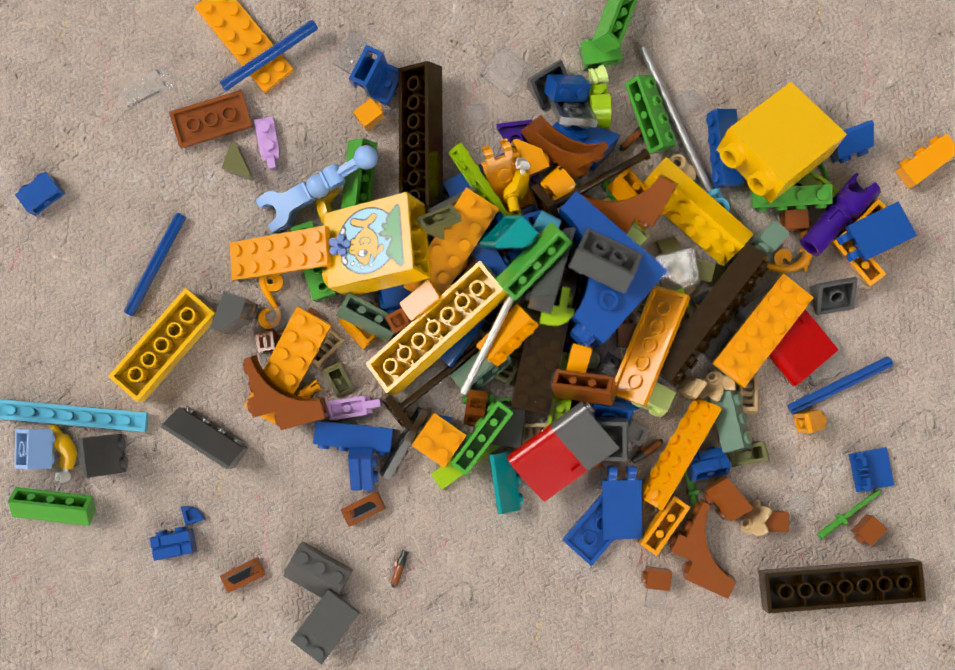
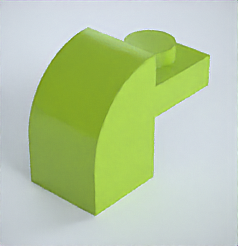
[588,84,611,129]
[539,287,575,326]

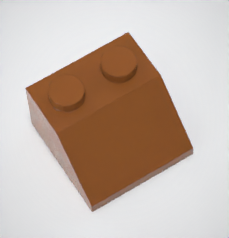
[702,476,753,521]

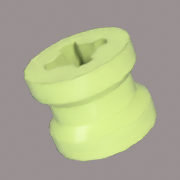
[588,64,609,85]

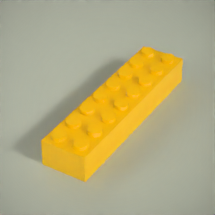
[366,261,508,396]

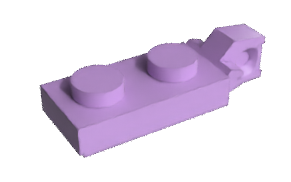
[254,116,281,171]
[327,396,382,421]

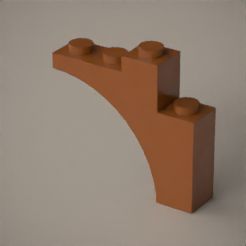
[520,115,609,179]
[582,174,678,234]
[243,355,329,430]
[668,498,736,599]

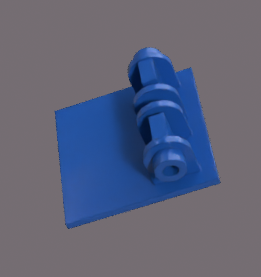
[848,447,894,492]

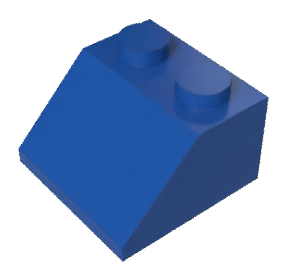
[830,120,874,164]

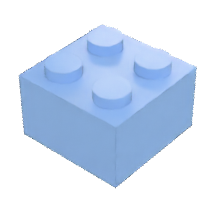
[14,429,55,470]

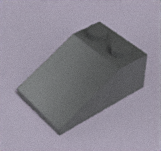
[78,434,128,479]
[290,588,360,665]

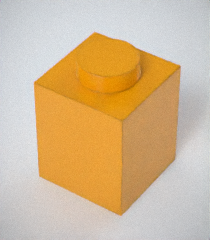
[353,98,384,131]

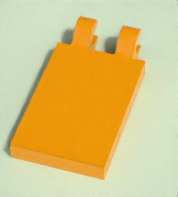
[481,138,534,212]

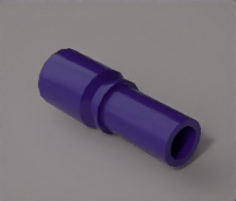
[800,173,881,256]

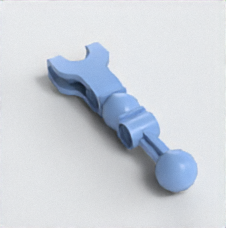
[256,145,379,233]

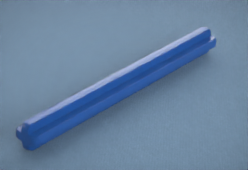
[220,20,318,91]
[124,213,186,316]
[787,357,894,414]

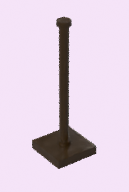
[531,148,651,230]
[379,337,483,430]

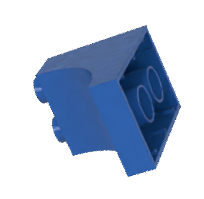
[559,191,668,348]

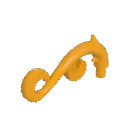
[756,230,813,282]
[258,274,284,330]

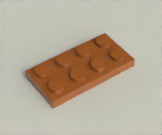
[169,90,253,149]

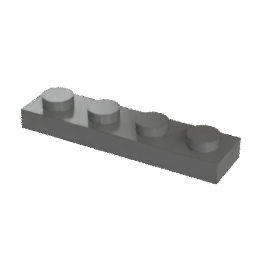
[379,407,428,480]

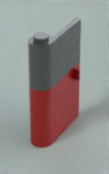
[734,282,839,387]
[507,401,619,502]

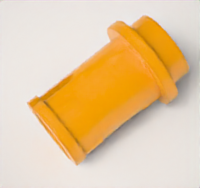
[297,379,323,397]

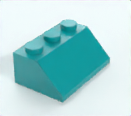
[479,216,538,248]
[489,451,524,515]

